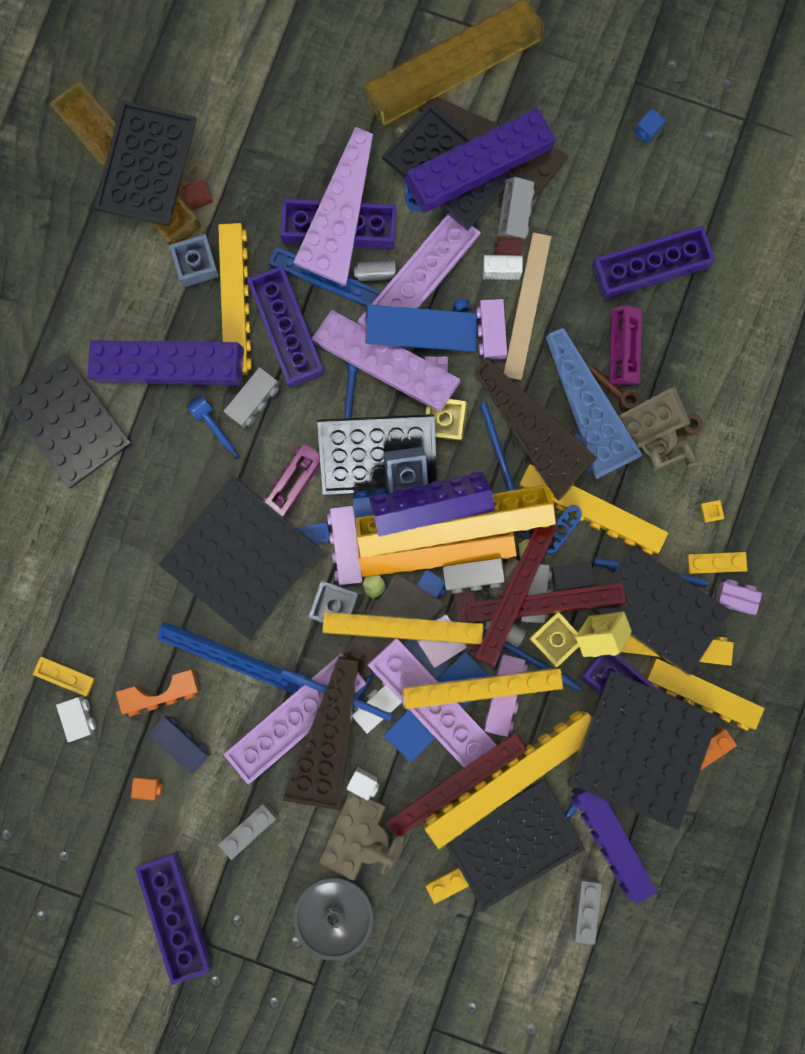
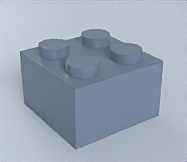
[169,234,220,287]
[383,447,428,493]
[308,581,359,623]

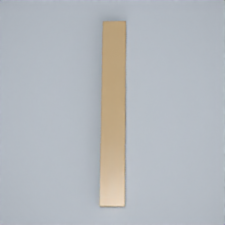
[504,233,551,381]

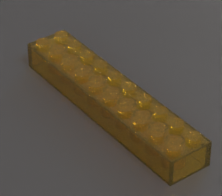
[363,0,544,126]
[49,80,201,247]

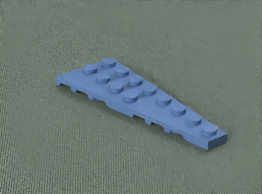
[546,328,642,479]

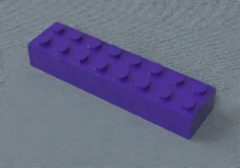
[404,108,556,213]
[87,340,244,385]

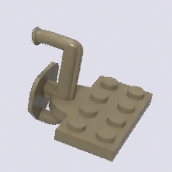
[619,387,699,472]
[319,791,404,881]

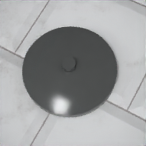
[294,877,373,960]

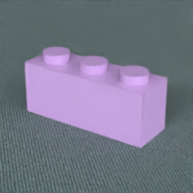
[476,299,507,361]

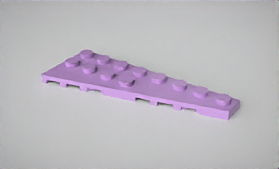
[294,127,373,286]

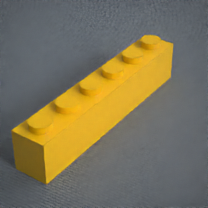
[621,636,734,666]
[645,658,765,731]

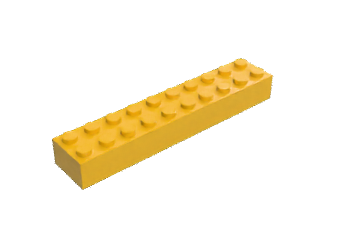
[356,485,555,558]
[424,710,591,849]

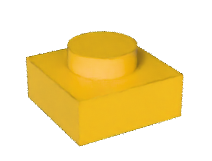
[700,500,725,523]

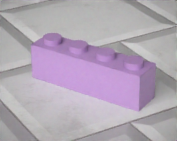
[327,506,363,586]
[483,654,528,737]

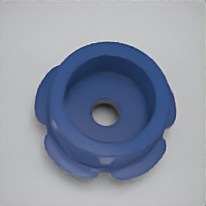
[453,298,470,313]

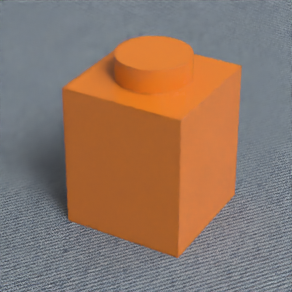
[131,776,163,800]

